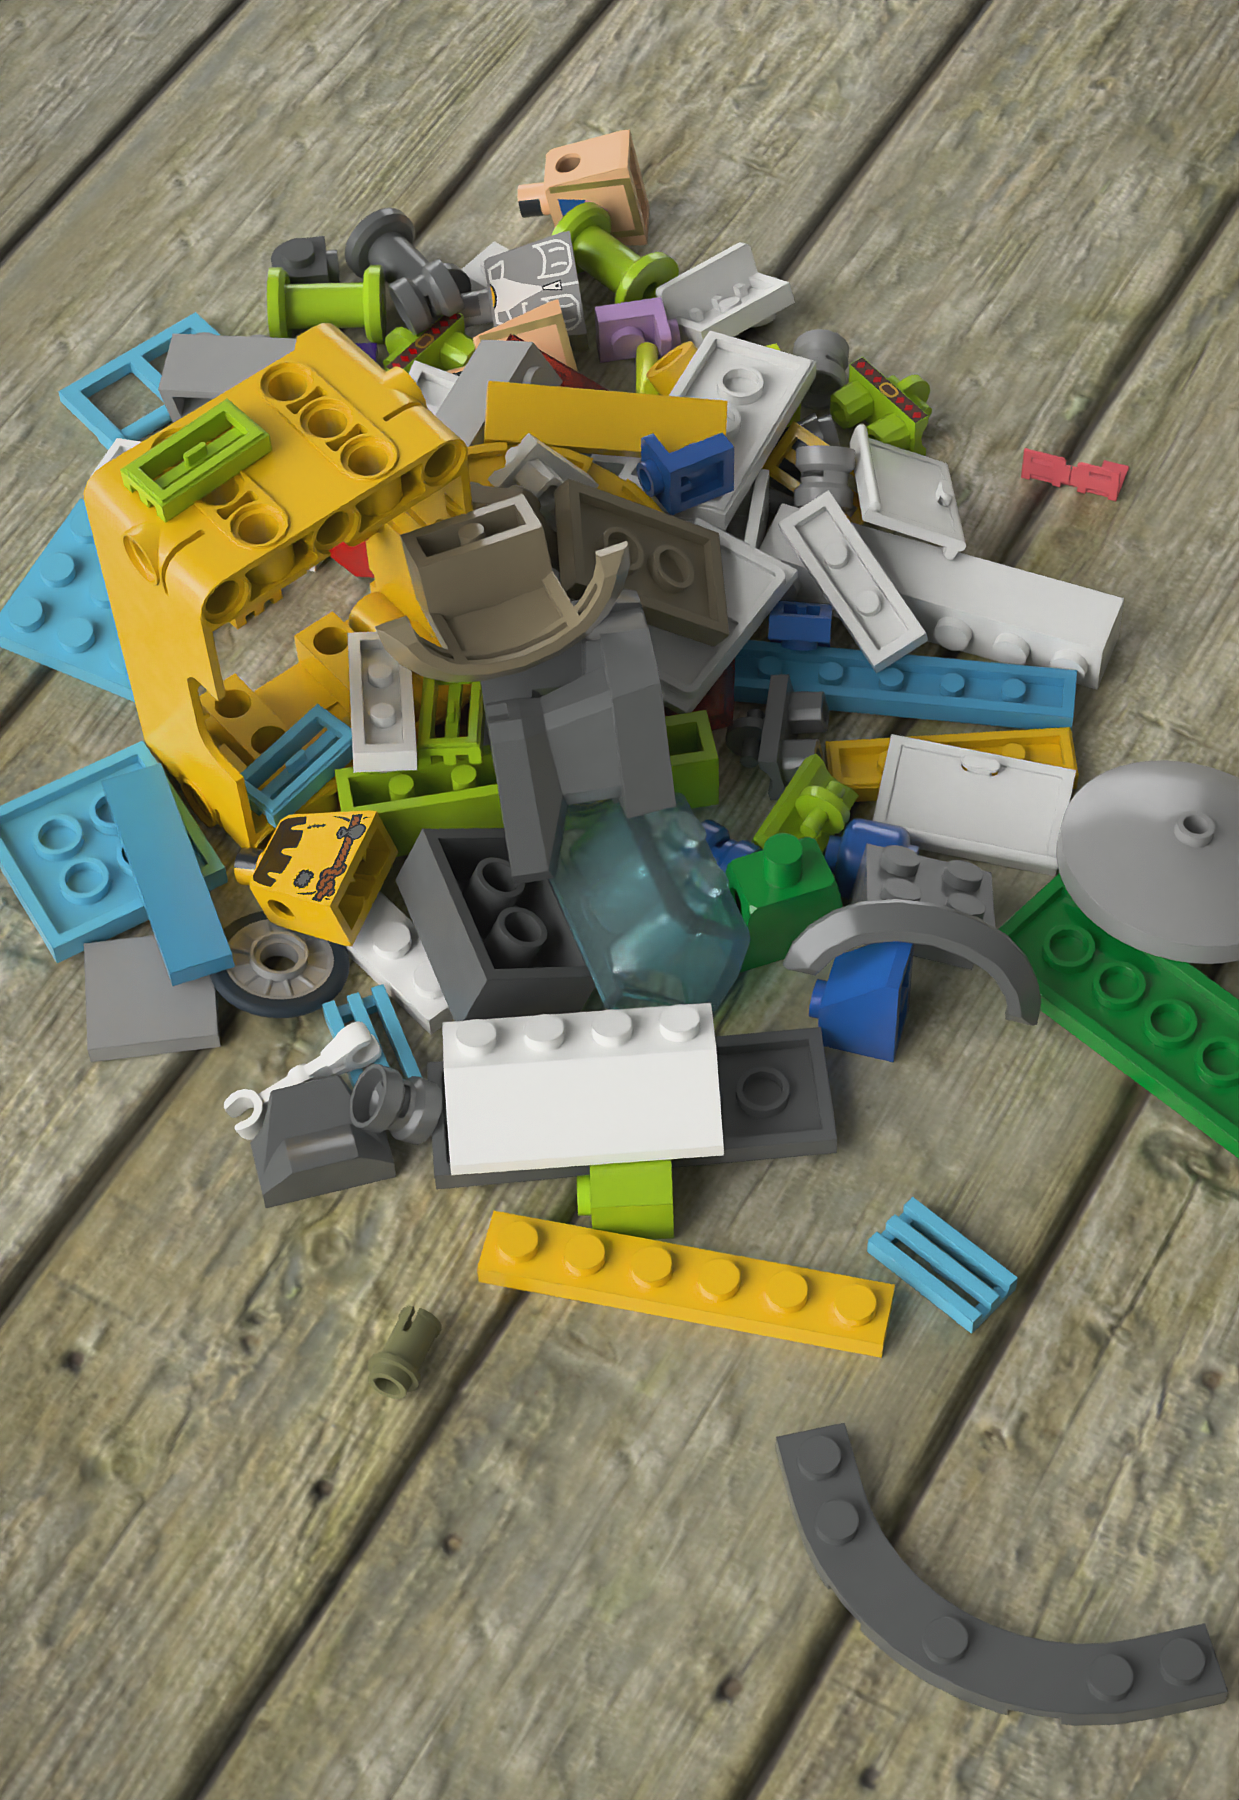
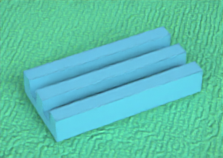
[240,704,353,828]
[322,984,422,1088]
[867,1197,1018,1334]

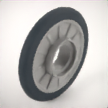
[210,911,350,1018]

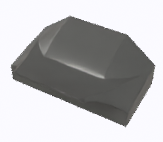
[250,1075,396,1208]

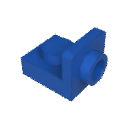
[636,432,734,516]
[768,601,833,651]

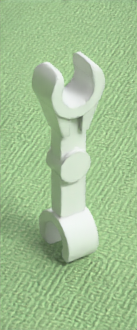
[224,1021,382,1140]

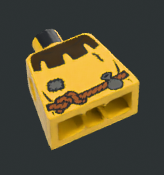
[234,810,398,946]

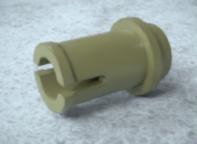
[368,1306,442,1399]

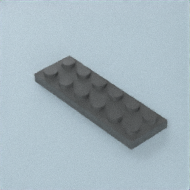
[427,1027,837,1190]

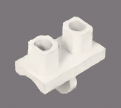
[488,433,599,529]

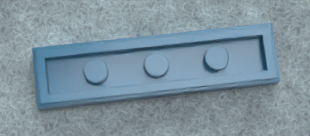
[101,763,235,986]

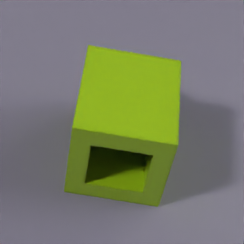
[577,1159,674,1239]

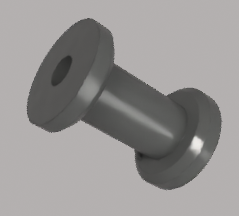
[345,208,471,330]

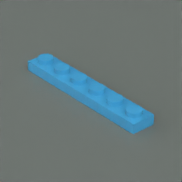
[706,640,1077,731]

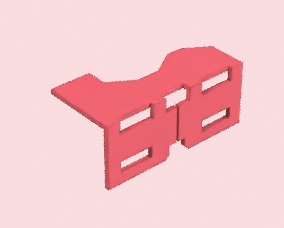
[1021,448,1129,502]

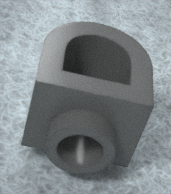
[271,236,341,284]

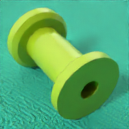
[551,202,679,304]
[267,265,387,344]

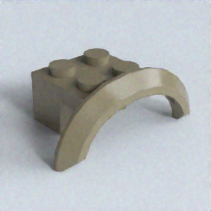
[374,494,630,682]

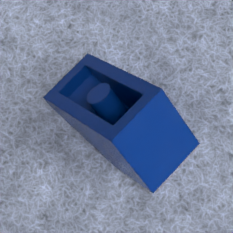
[809,941,914,1063]

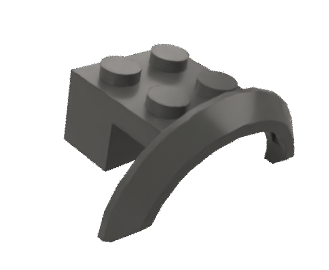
[783,843,1041,1026]

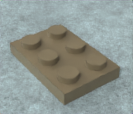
[554,478,729,647]

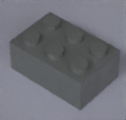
[396,828,602,1021]

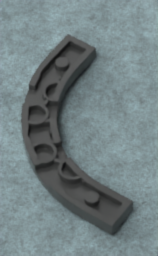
[776,1422,1228,1726]

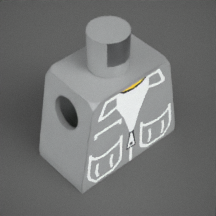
[458,231,589,351]

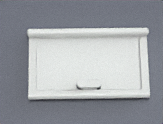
[849,424,966,560]
[873,734,1076,876]

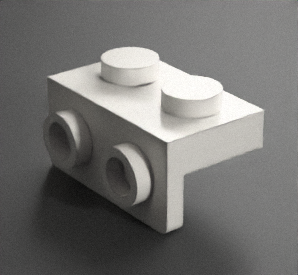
[656,242,795,349]

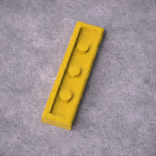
[483,381,728,458]
[825,727,1079,802]

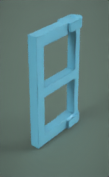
[58,312,220,450]

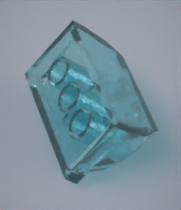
[549,792,751,1014]

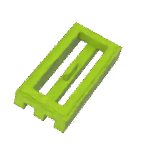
[120,399,272,523]
[417,677,486,767]

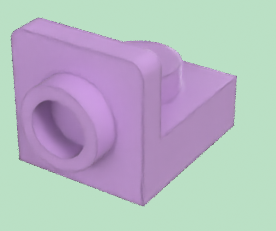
[595,297,681,363]

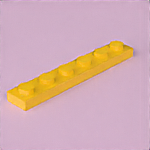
[477,1211,895,1358]

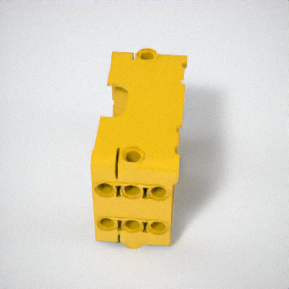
[84,323,473,849]

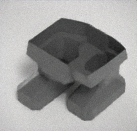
[480,588,676,885]

